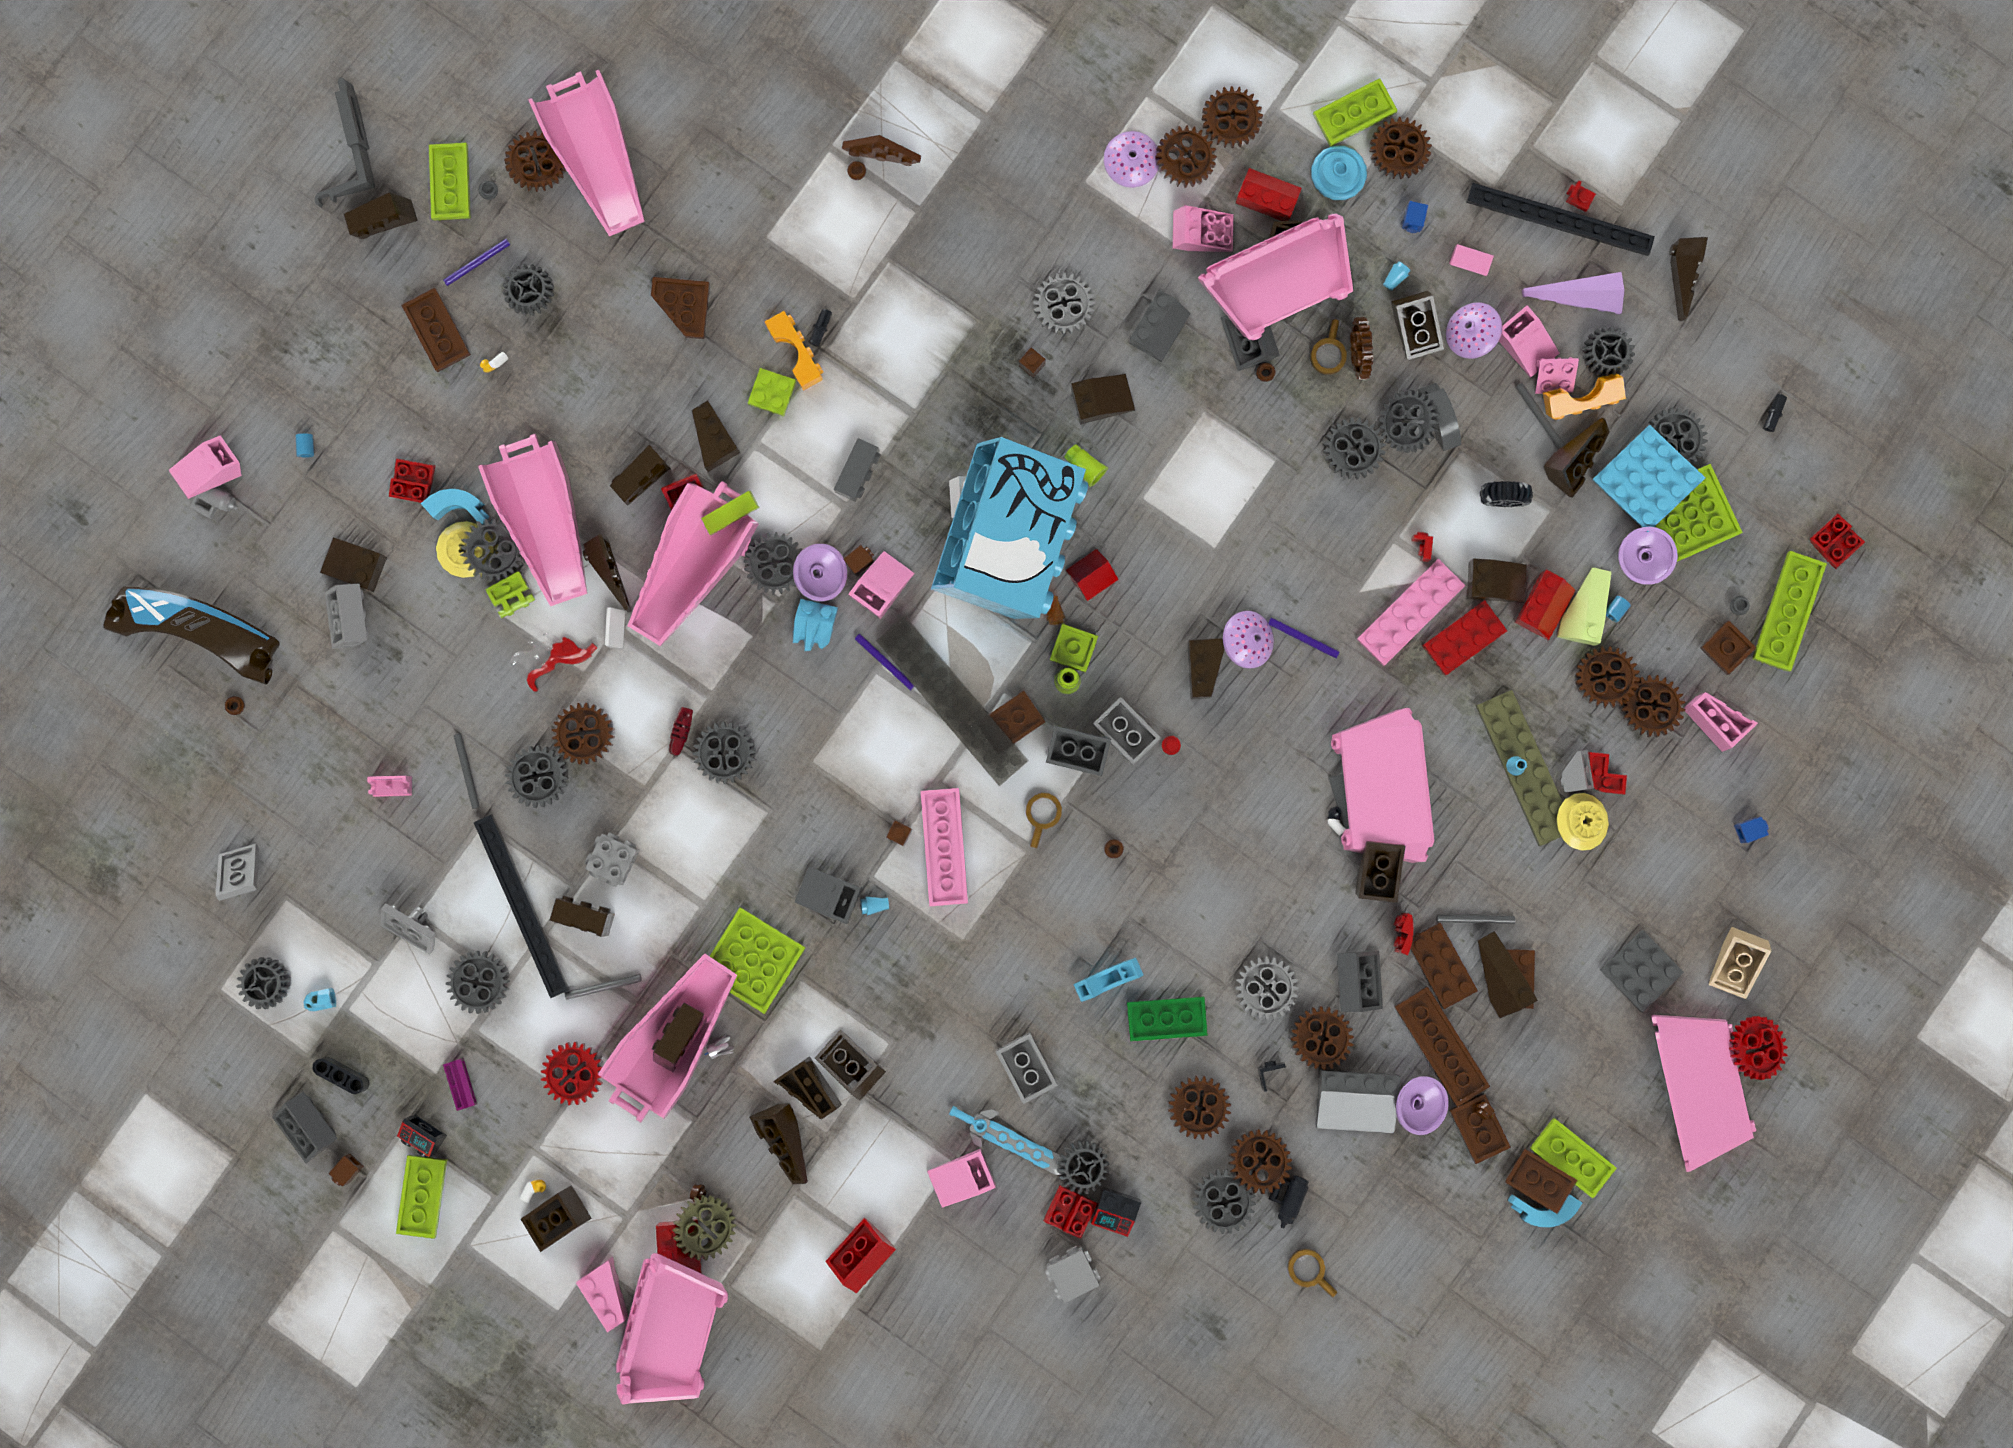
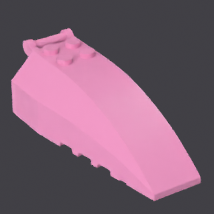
[528,70,645,236]
[478,434,588,606]
[628,481,759,646]
[598,954,737,1123]

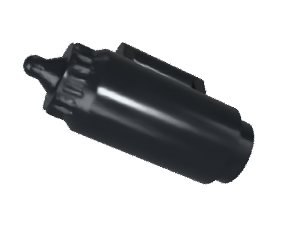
[1268,1175,1309,1229]

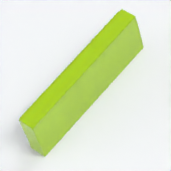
[701,491,760,535]

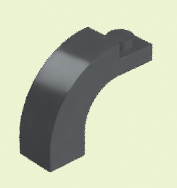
[1418,383,1461,451]

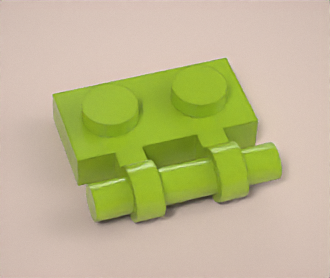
[485,571,535,618]

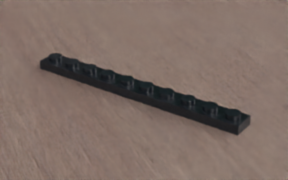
[1466,183,1655,256]
[473,815,569,999]

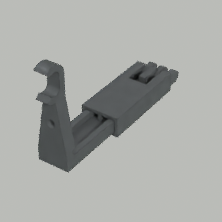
[315,78,375,208]

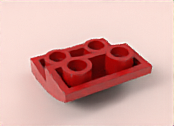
[389,459,435,503]
[1809,514,1865,569]
[1393,913,1414,956]
[1043,1185,1097,1239]

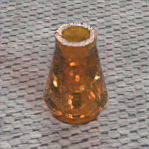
[1046,596,1065,625]

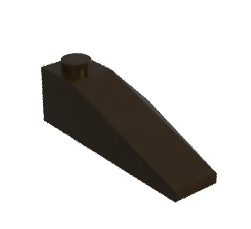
[1669,237,1708,321]
[1543,418,1610,498]
[582,534,632,612]
[1477,931,1538,1018]
[749,1103,808,1184]

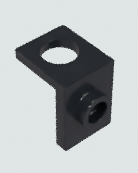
[1257,1060,1286,1092]

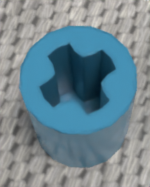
[295,433,314,458]
[1606,595,1631,623]

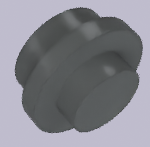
[479,181,498,200]
[1730,596,1750,615]

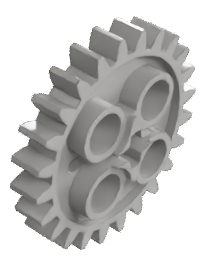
[1033,273,1095,335]
[1235,956,1299,1020]

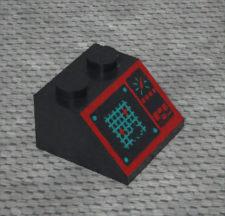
[397,1114,447,1157]
[1091,1186,1141,1237]

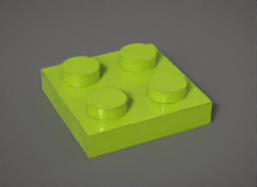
[748,368,796,416]
[1050,624,1098,673]

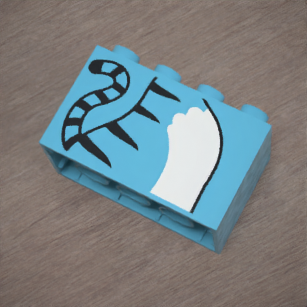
[931,437,1088,619]

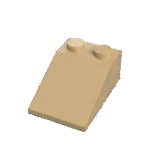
[1709,927,1771,999]

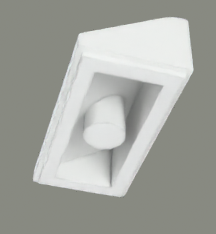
[605,608,625,648]

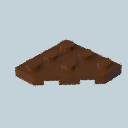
[842,135,921,166]
[651,277,710,339]

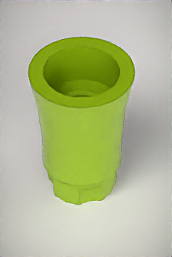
[1064,444,1108,487]
[1054,668,1081,694]

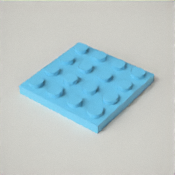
[1593,425,1705,532]

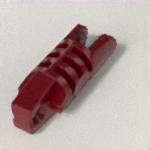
[669,707,693,756]

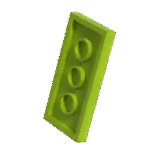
[1313,78,1398,147]
[429,143,471,220]
[1530,1118,1617,1199]
[396,1155,447,1239]

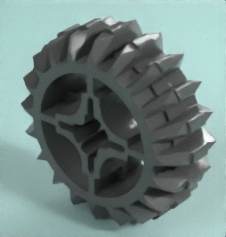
[502,264,554,316]
[1582,326,1635,376]
[236,957,291,1009]
[1057,1140,1109,1194]

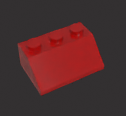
[1236,168,1302,221]
[1515,569,1576,640]
[825,1218,896,1293]
[656,1219,702,1274]

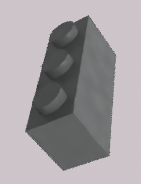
[834,438,881,502]

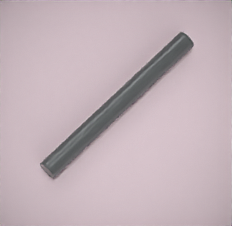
[1516,383,1565,449]
[454,733,480,809]
[1436,914,1515,924]
[565,974,642,1000]

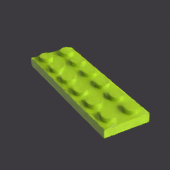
[1752,551,1827,672]

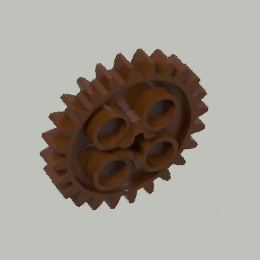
[1201,86,1263,149]
[1369,117,1432,179]
[1155,125,1217,188]
[504,131,566,192]
[1350,317,1373,380]
[1575,646,1640,709]
[1621,675,1686,738]
[552,703,615,765]
[1290,1006,1354,1070]
[1168,1075,1231,1140]
[1228,1129,1292,1194]

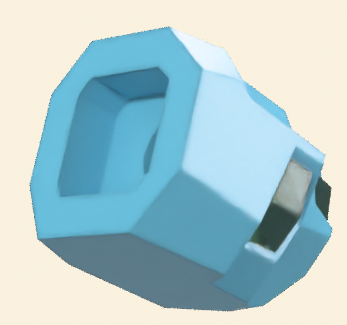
[303,988,336,1011]

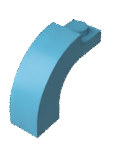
[421,489,490,525]
[1073,957,1144,1002]
[1508,1194,1582,1227]

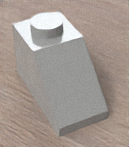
[1561,750,1594,792]

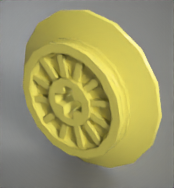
[436,521,494,578]
[1557,793,1609,850]

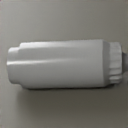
[190,487,238,519]

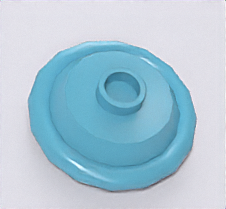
[1311,146,1367,200]

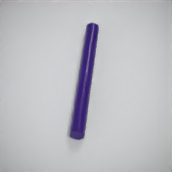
[443,239,510,286]
[1268,618,1340,658]
[855,634,915,691]

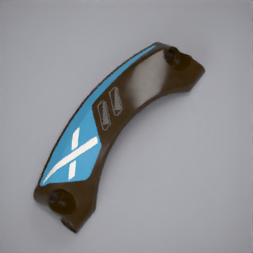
[103,586,280,685]

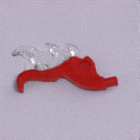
[510,633,598,692]

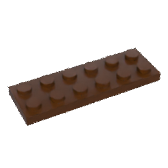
[1394,986,1490,1107]

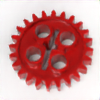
[1729,1016,1788,1080]
[541,1042,603,1106]

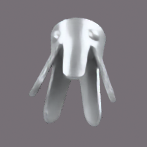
[704,1035,734,1059]

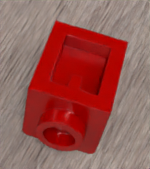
[1566,180,1596,212]
[1411,532,1433,562]

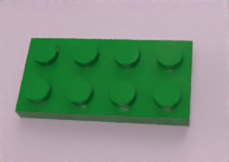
[1127,996,1208,1041]

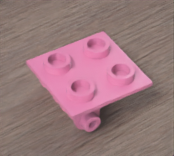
[1535,357,1579,394]

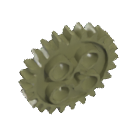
[672,1195,736,1261]

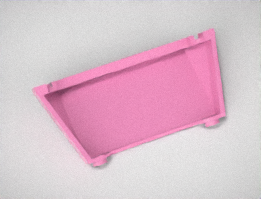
[1198,214,1353,340]
[1331,708,1434,863]
[1651,1015,1756,1172]
[616,1253,728,1404]

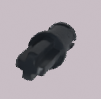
[808,309,832,347]
[1763,394,1787,432]

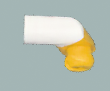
[480,352,508,373]
[520,1179,546,1202]

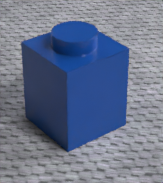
[1402,201,1428,233]
[1734,817,1769,843]

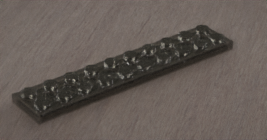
[876,616,1029,786]

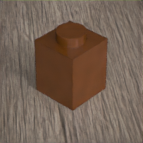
[1019,347,1046,378]
[843,545,874,576]
[886,820,913,846]
[328,1154,364,1187]

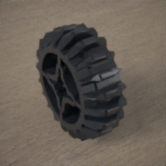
[1480,481,1533,508]

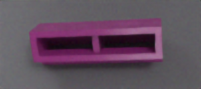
[443,1058,477,1111]

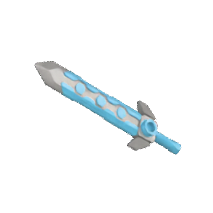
[949,1106,1071,1175]

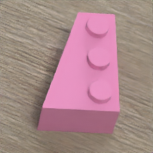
[1684,692,1758,752]
[576,1257,628,1333]

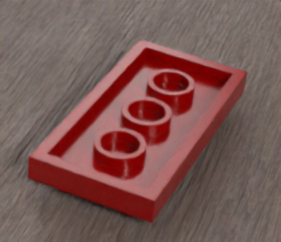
[1422,600,1508,676]

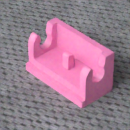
[1450,244,1494,276]
[367,776,412,797]

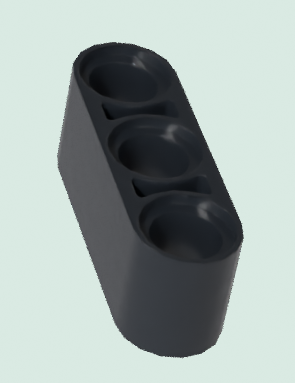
[312,1057,369,1094]

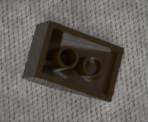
[1391,291,1444,360]
[1071,374,1135,425]
[320,537,387,592]
[1467,558,1527,603]
[1355,841,1406,903]
[815,1029,886,1101]
[520,1185,592,1252]

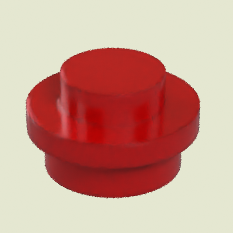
[1162,736,1181,755]

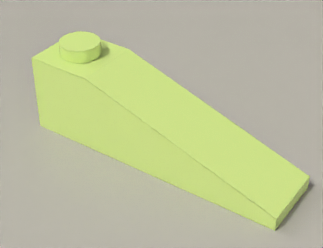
[1557,568,1611,646]

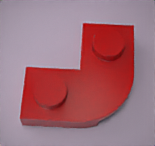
[1588,752,1627,795]

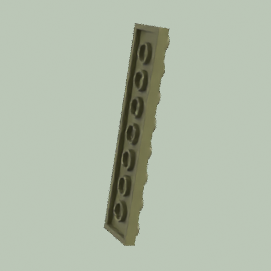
[1476,690,1563,846]

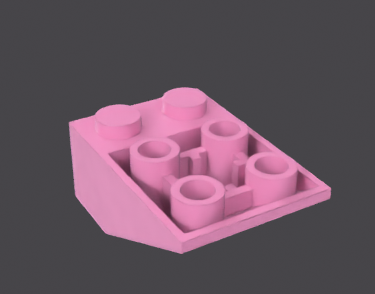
[1173,205,1233,252]
[1499,305,1560,378]
[169,436,242,499]
[849,551,915,619]
[927,1148,996,1207]

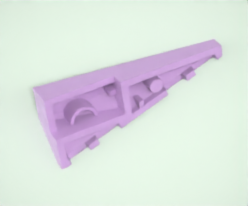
[1522,272,1624,314]

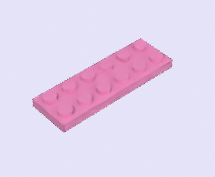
[1357,559,1466,666]
[921,788,968,906]

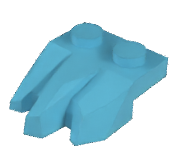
[793,599,838,651]

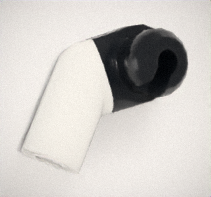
[1327,806,1346,836]

